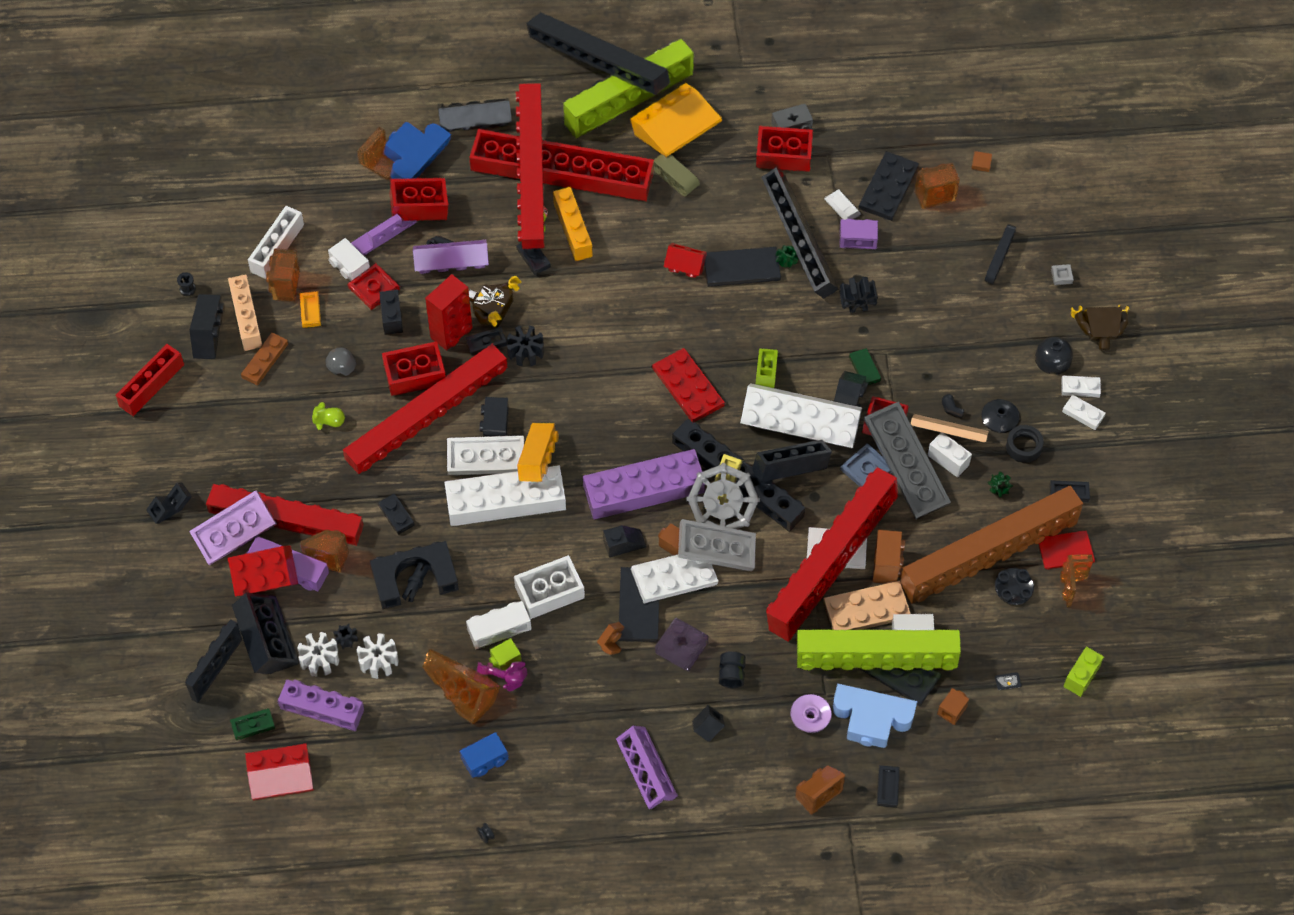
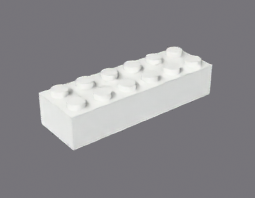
[740,383,862,448]
[445,465,566,526]

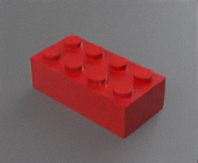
[425,274,472,351]

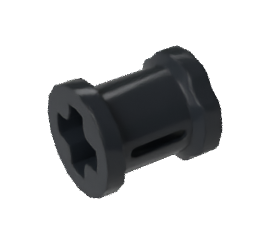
[177,272,196,296]

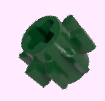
[775,245,799,268]
[987,471,1013,497]

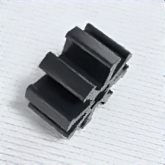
[839,276,878,312]
[507,326,544,366]

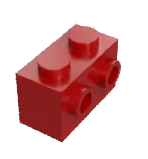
[664,243,707,277]

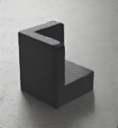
[692,705,725,742]

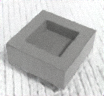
[1051,264,1073,285]

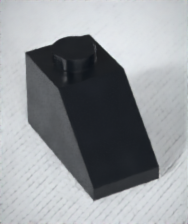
[603,525,646,558]

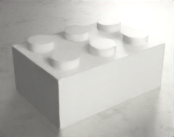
[514,555,585,619]

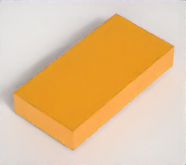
[300,291,321,328]

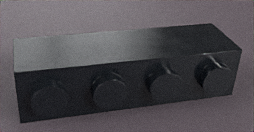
[752,440,832,482]

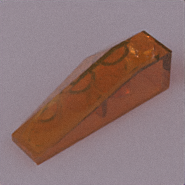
[423,649,500,724]

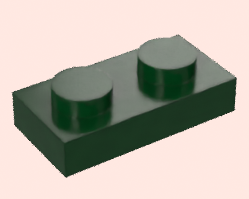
[230,708,275,741]

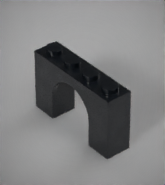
[370,541,459,610]

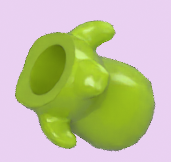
[312,402,345,430]

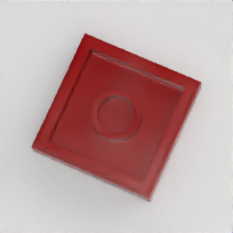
[348,263,400,310]

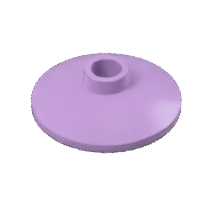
[791,694,831,733]

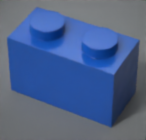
[460,732,508,778]

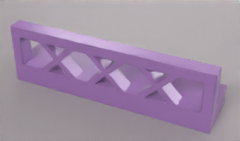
[616,726,678,809]

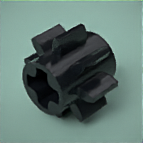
[333,624,358,650]

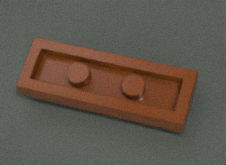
[241,333,288,386]

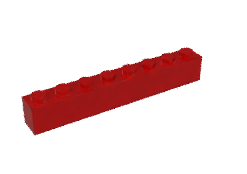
[206,484,364,546]

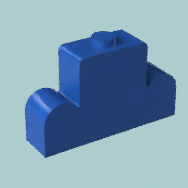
[384,122,451,179]

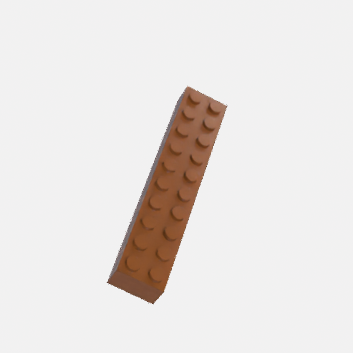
[900,485,1083,604]

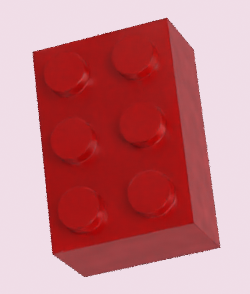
[756,126,813,172]
[390,178,448,221]
[382,341,446,396]
[228,545,298,597]

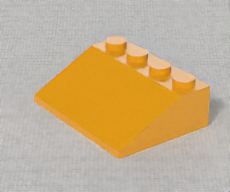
[630,83,722,157]

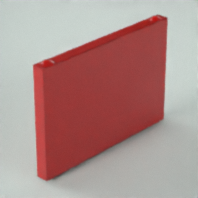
[1038,530,1095,569]

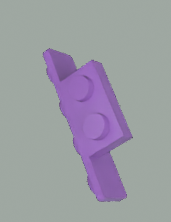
[351,214,417,256]

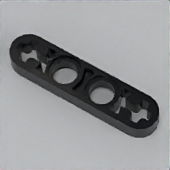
[984,224,1017,284]

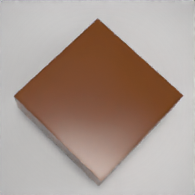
[972,151,992,172]

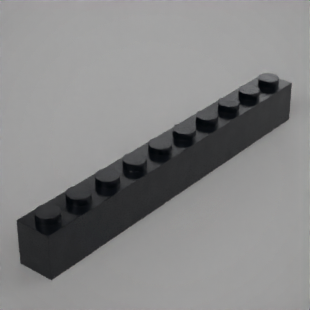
[526,12,670,95]

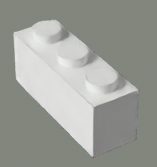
[466,601,531,649]

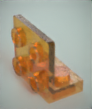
[357,127,394,180]
[1060,555,1093,607]

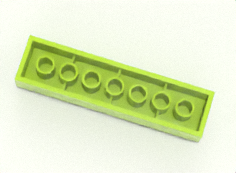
[563,39,694,139]
[797,630,960,670]

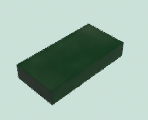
[849,348,881,385]

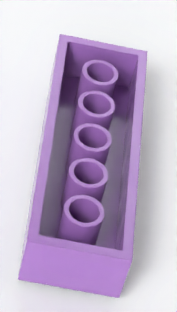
[583,449,705,520]

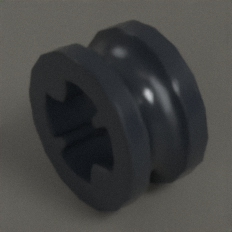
[476,823,495,844]

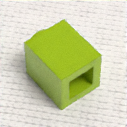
[489,638,521,671]

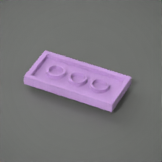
[190,491,277,565]

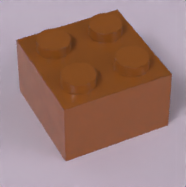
[873,530,905,584]

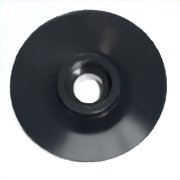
[981,399,1020,433]

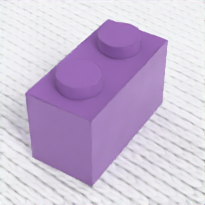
[840,219,878,249]

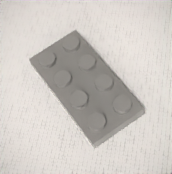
[678,519,756,571]

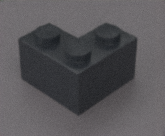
[834,371,868,407]

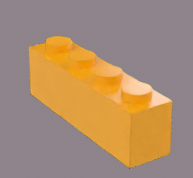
[553,187,593,261]
[517,423,559,482]

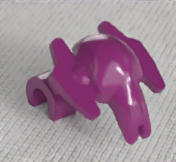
[477,662,527,691]

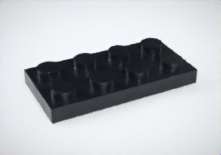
[858,151,919,221]
[185,619,242,703]

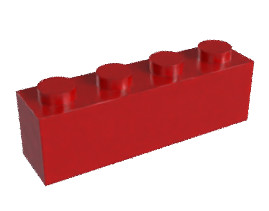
[115,344,184,416]

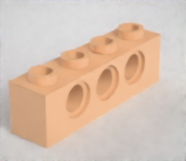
[228,275,262,351]

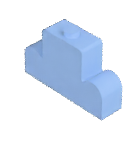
[833,684,917,748]

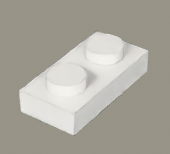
[1061,376,1101,398]
[1062,395,1105,430]

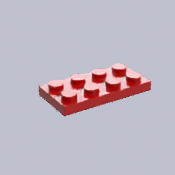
[652,348,725,423]

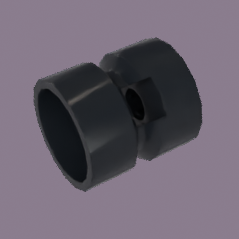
[718,652,746,688]

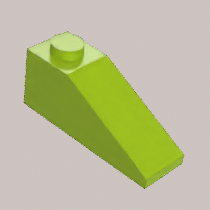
[756,348,778,388]

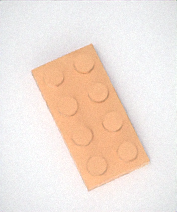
[823,581,911,630]

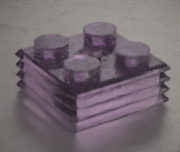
[655,618,709,671]

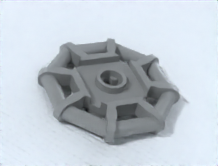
[687,463,760,530]

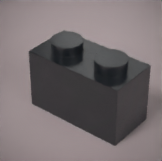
[379,290,403,335]
[479,397,509,437]

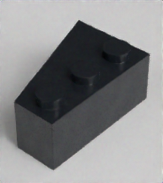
[189,294,225,359]

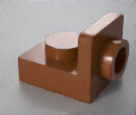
[597,622,624,655]

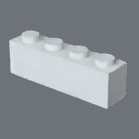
[248,206,304,279]

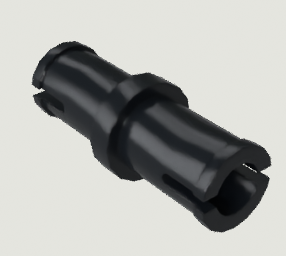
[402,563,429,602]

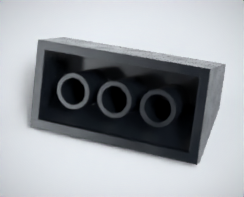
[232,593,299,674]

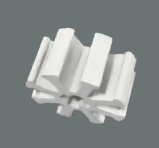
[298,632,339,677]
[357,634,399,678]

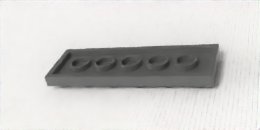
[864,402,951,520]

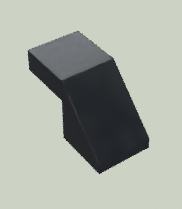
[146,482,192,524]

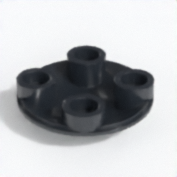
[995,568,1034,605]

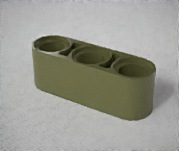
[654,154,700,196]

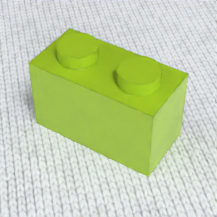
[1064,647,1104,697]

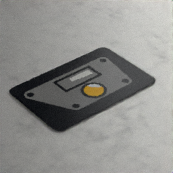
[995,672,1021,690]

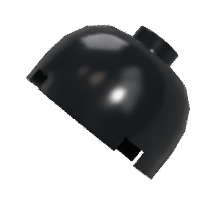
[1035,336,1073,374]

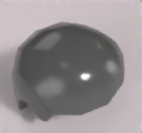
[325,347,356,376]

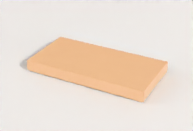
[911,414,989,442]

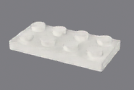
[447,436,524,475]
[631,555,718,603]

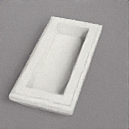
[824,190,861,220]

